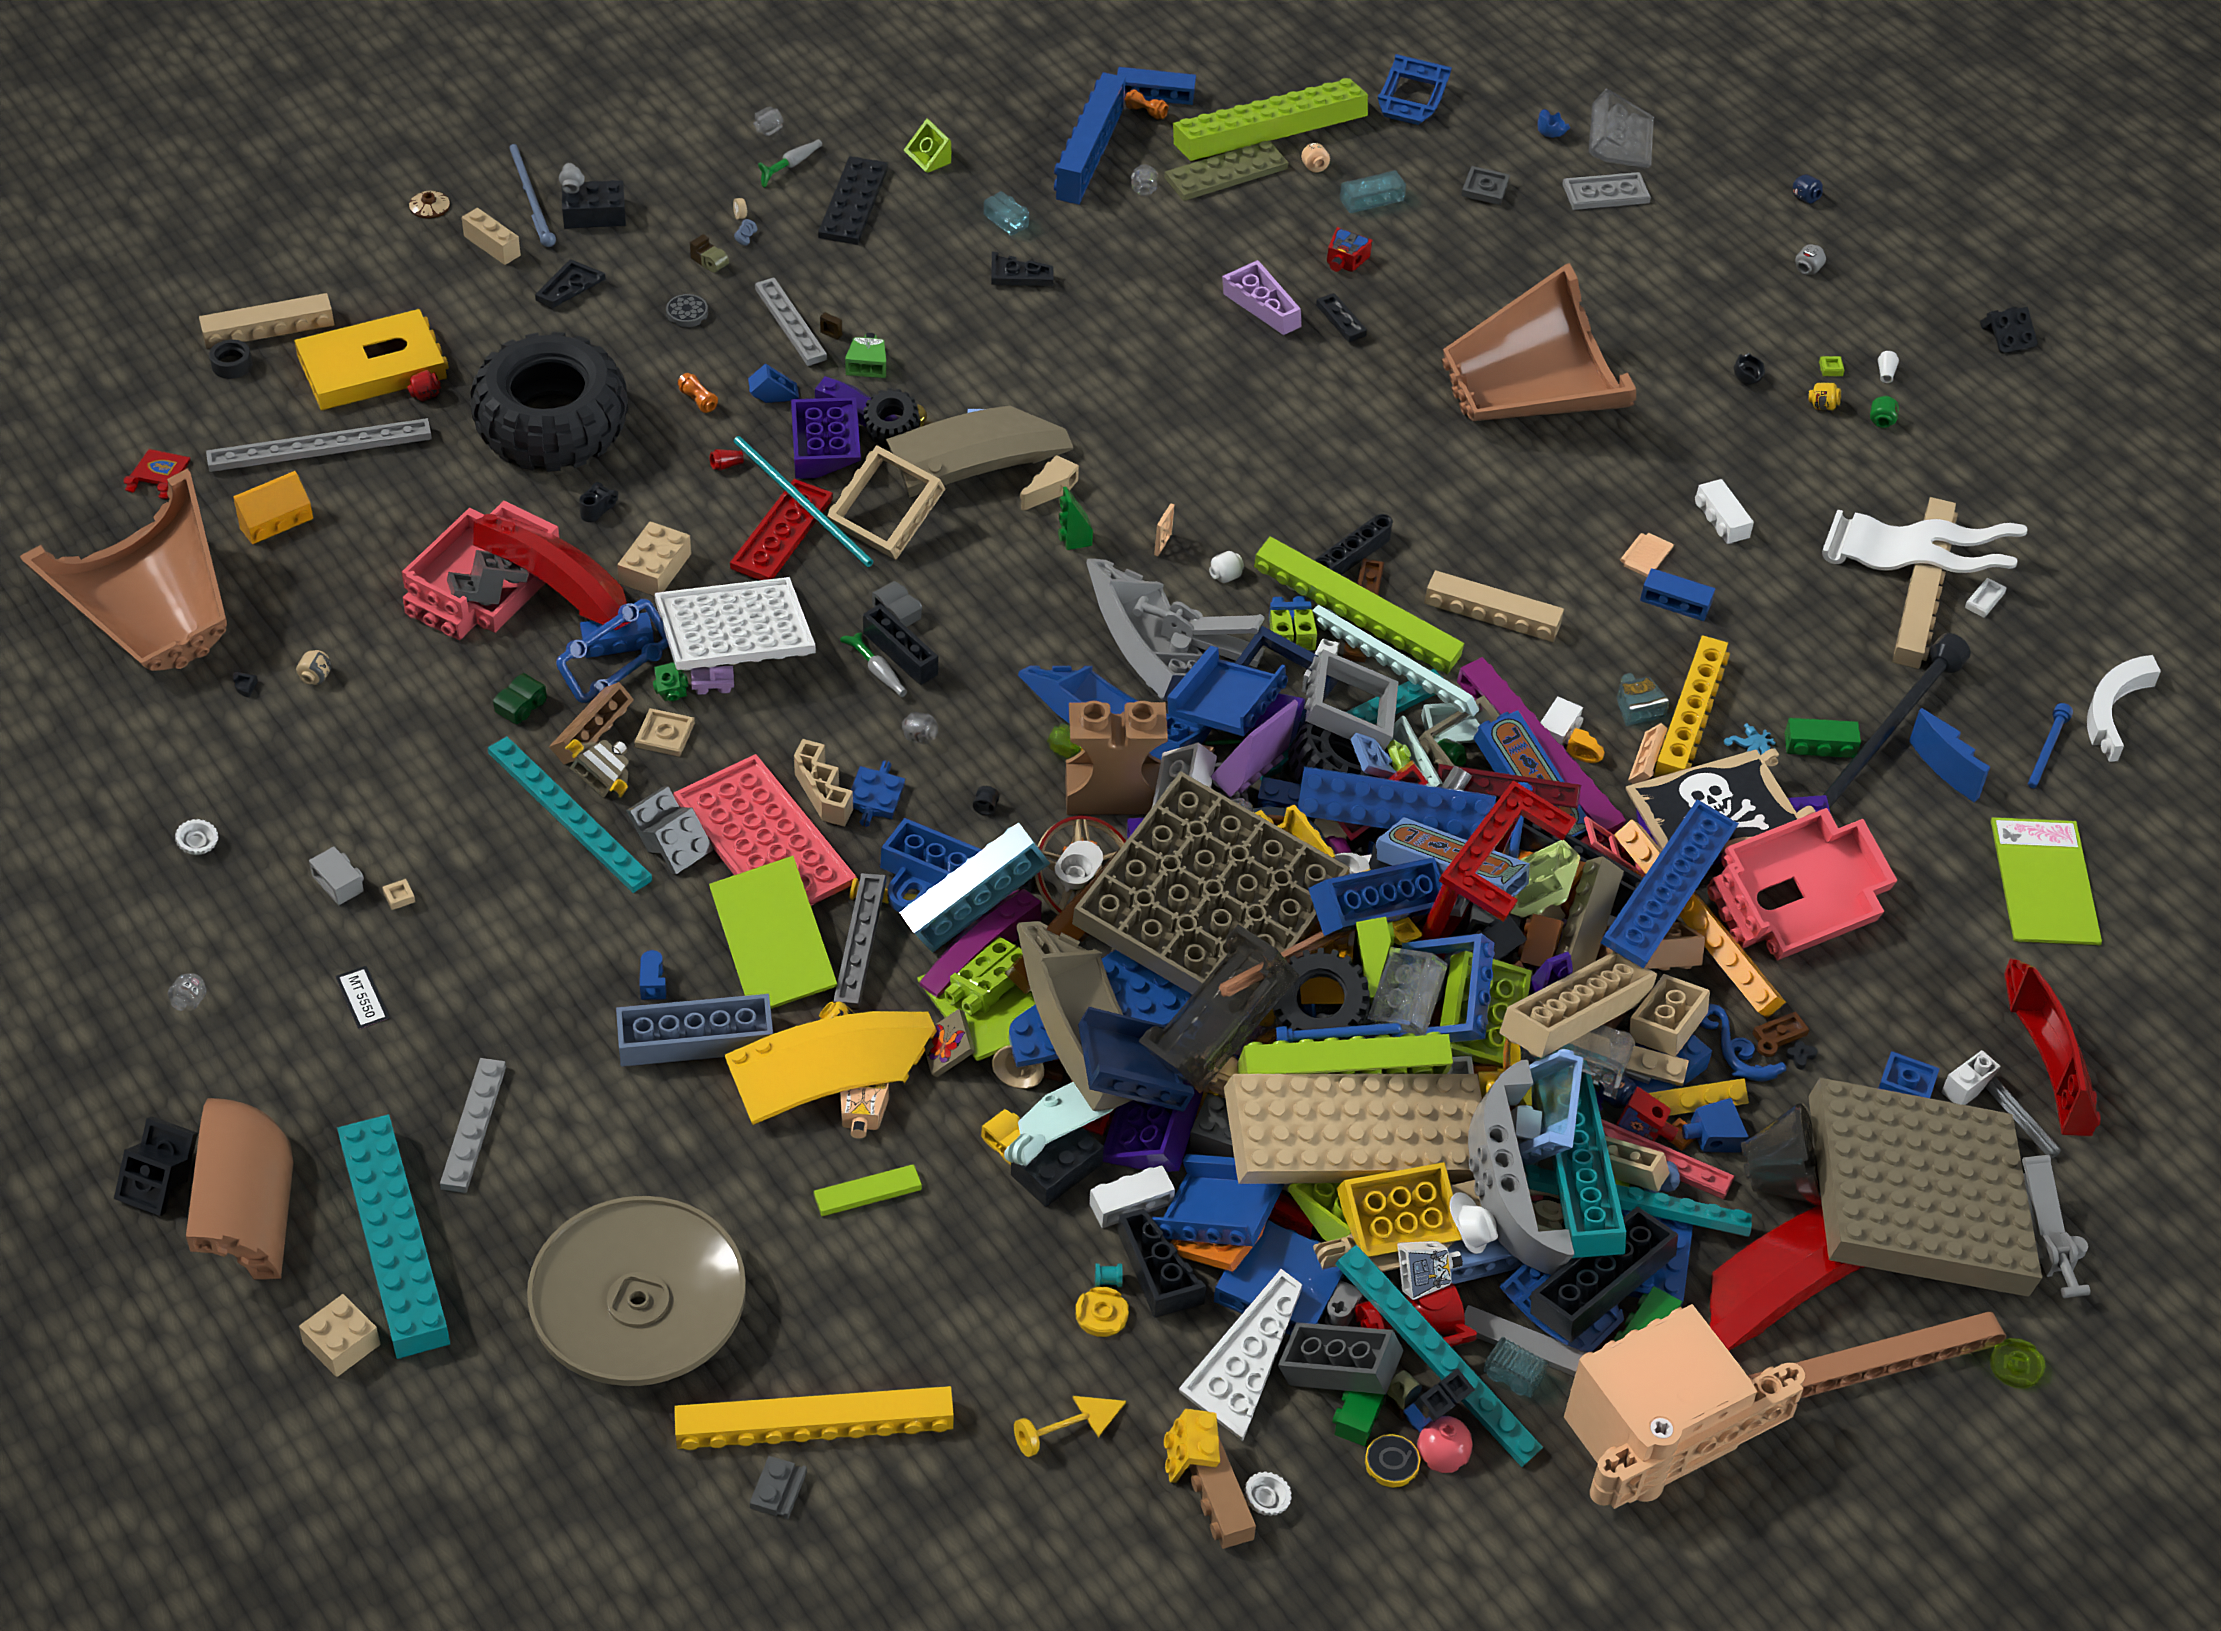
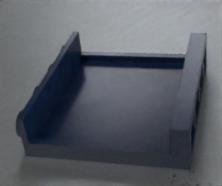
[1078,1007,1194,1112]

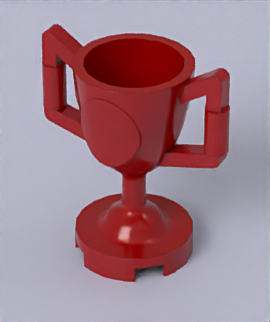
[1355,1282,1477,1347]

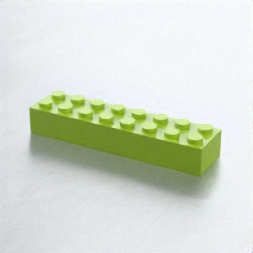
[1237,1032,1453,1074]

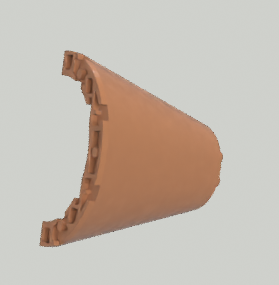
[1442,263,1636,421]
[20,468,227,671]

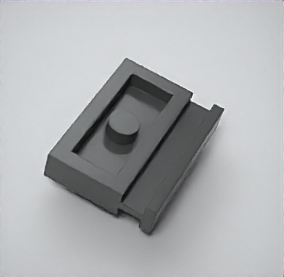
[749,1456,807,1519]

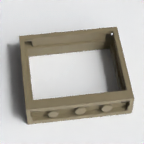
[1418,695,1500,802]

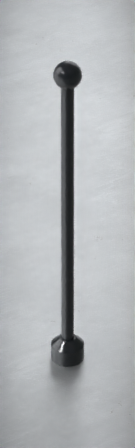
[1822,633,1971,809]

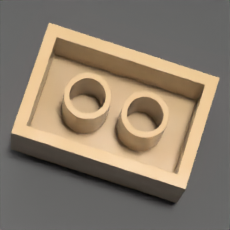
[617,521,691,596]
[1629,974,1710,1057]

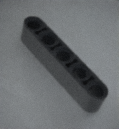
[1314,514,1393,575]

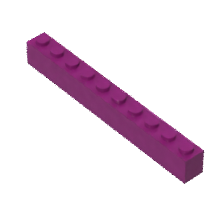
[1457,657,1626,840]

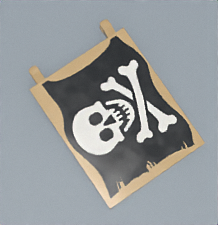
[1626,749,1815,853]

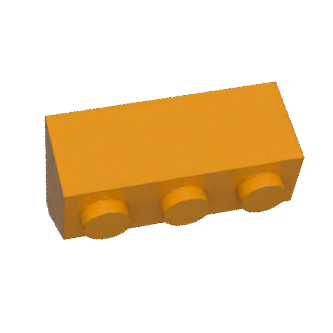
[233,471,313,544]

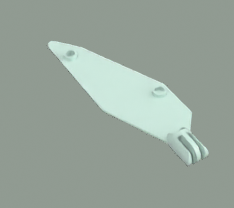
[1004,1082,1113,1166]

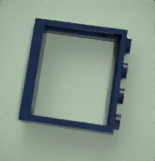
[1235,626,1339,735]

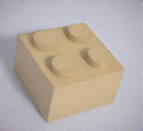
[299,1294,381,1377]

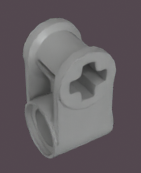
[1324,1280,1365,1326]

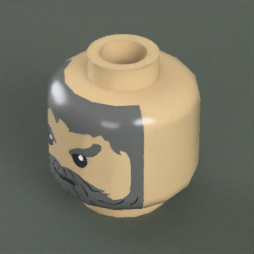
[296,650,332,685]

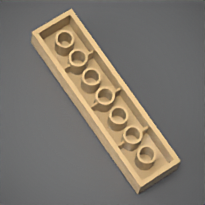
[1499,951,1657,1058]

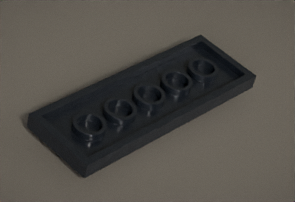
[818,156,888,245]

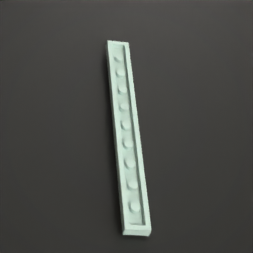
[1312,605,1479,716]

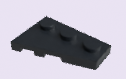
[991,251,1054,286]
[535,259,606,308]

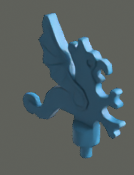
[1724,723,1775,755]

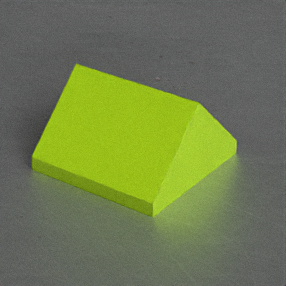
[904,118,951,173]

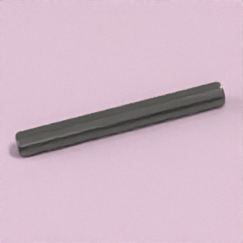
[1985,1075,2061,1159]

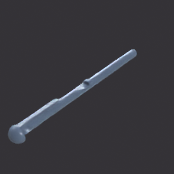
[509,144,556,247]

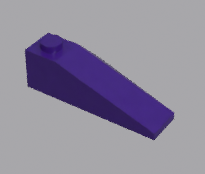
[815,376,899,426]
[1528,952,1573,996]

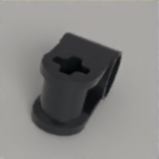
[579,482,618,522]

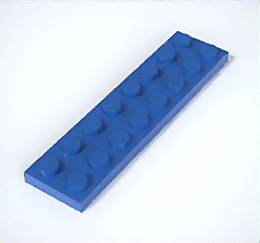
[1298,766,1496,841]

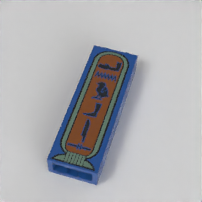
[1473,710,1588,840]

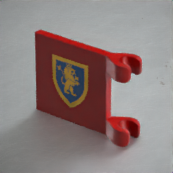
[124,449,191,499]

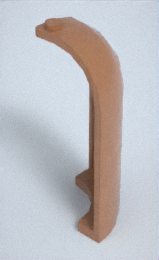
[186,1098,293,1279]

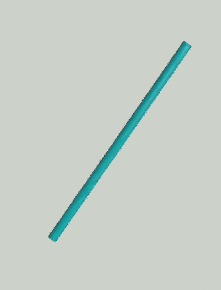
[734,436,873,567]

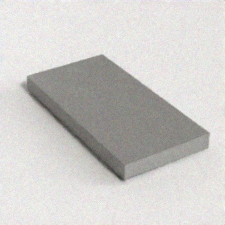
[1563,172,1651,210]

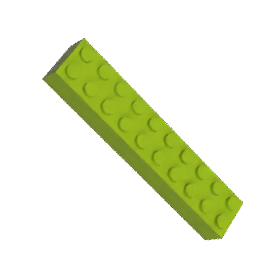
[1173,78,1368,161]

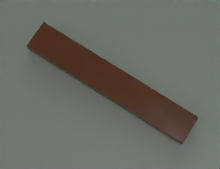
[1343,559,1384,663]

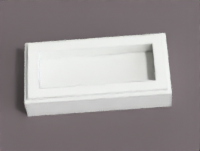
[1965,578,2007,618]

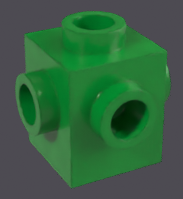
[653,662,689,701]

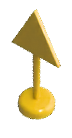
[1014,1396,1126,1457]

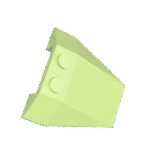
[1510,840,1580,917]

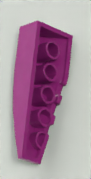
[919,889,1042,998]

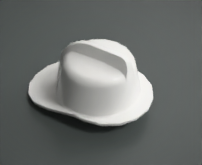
[1055,841,1103,892]
[1450,1192,1498,1254]

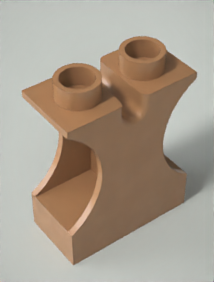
[1065,701,1168,815]

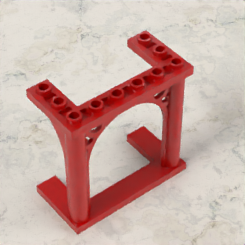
[1416,780,1577,971]

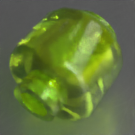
[1047,723,1081,758]

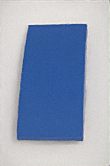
[1909,708,1990,802]
[1878,1051,1940,1098]

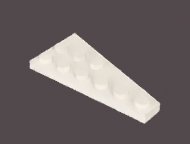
[1179,1269,1302,1441]

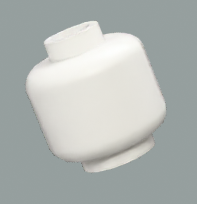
[1209,551,1244,583]

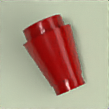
[709,449,744,471]

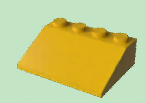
[1337,1162,1463,1258]

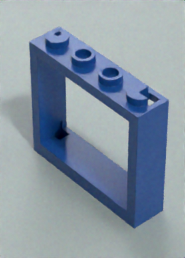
[1392,934,1495,1042]

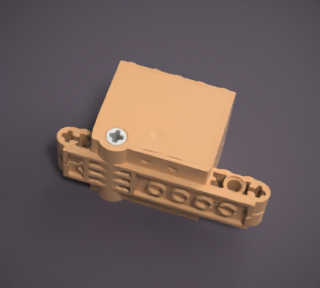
[1564,1304,1805,1509]

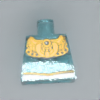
[1617,673,1670,726]

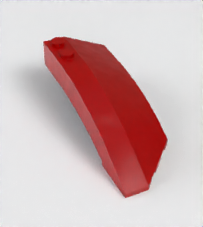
[473,514,630,630]
[2004,958,2101,1136]

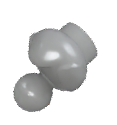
[559,163,584,193]

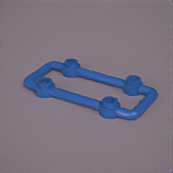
[556,599,669,704]

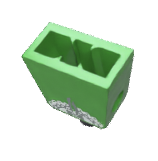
[845,333,886,378]

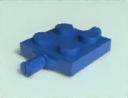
[851,760,906,827]

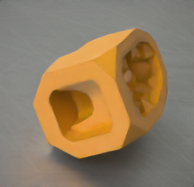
[1566,728,1605,763]

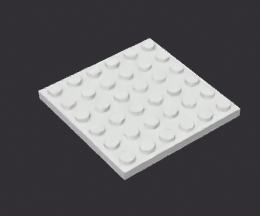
[655,577,816,670]

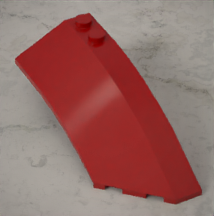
[1709,1204,1864,1351]

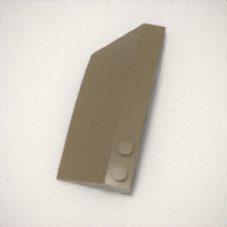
[886,406,1074,498]
[1017,921,1132,1111]

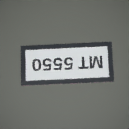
[335,966,390,1029]

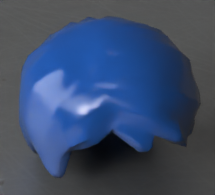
[1537,109,1570,138]

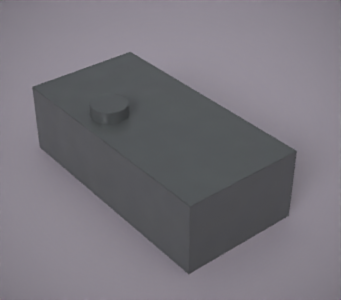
[1278,1322,1403,1394]

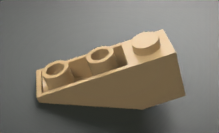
[1020,455,1079,510]

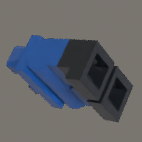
[1403,1368,1475,1433]

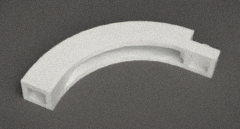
[2087,655,2161,762]

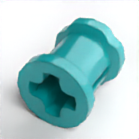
[1095,1263,1123,1287]

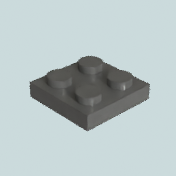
[1461,166,1510,205]

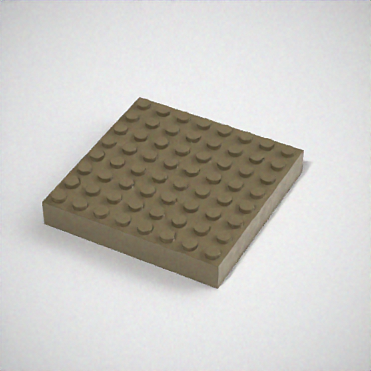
[1072,771,1350,1025]
[1808,1078,2042,1297]

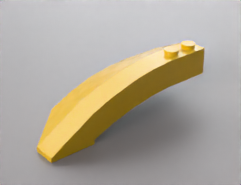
[725,1011,937,1125]

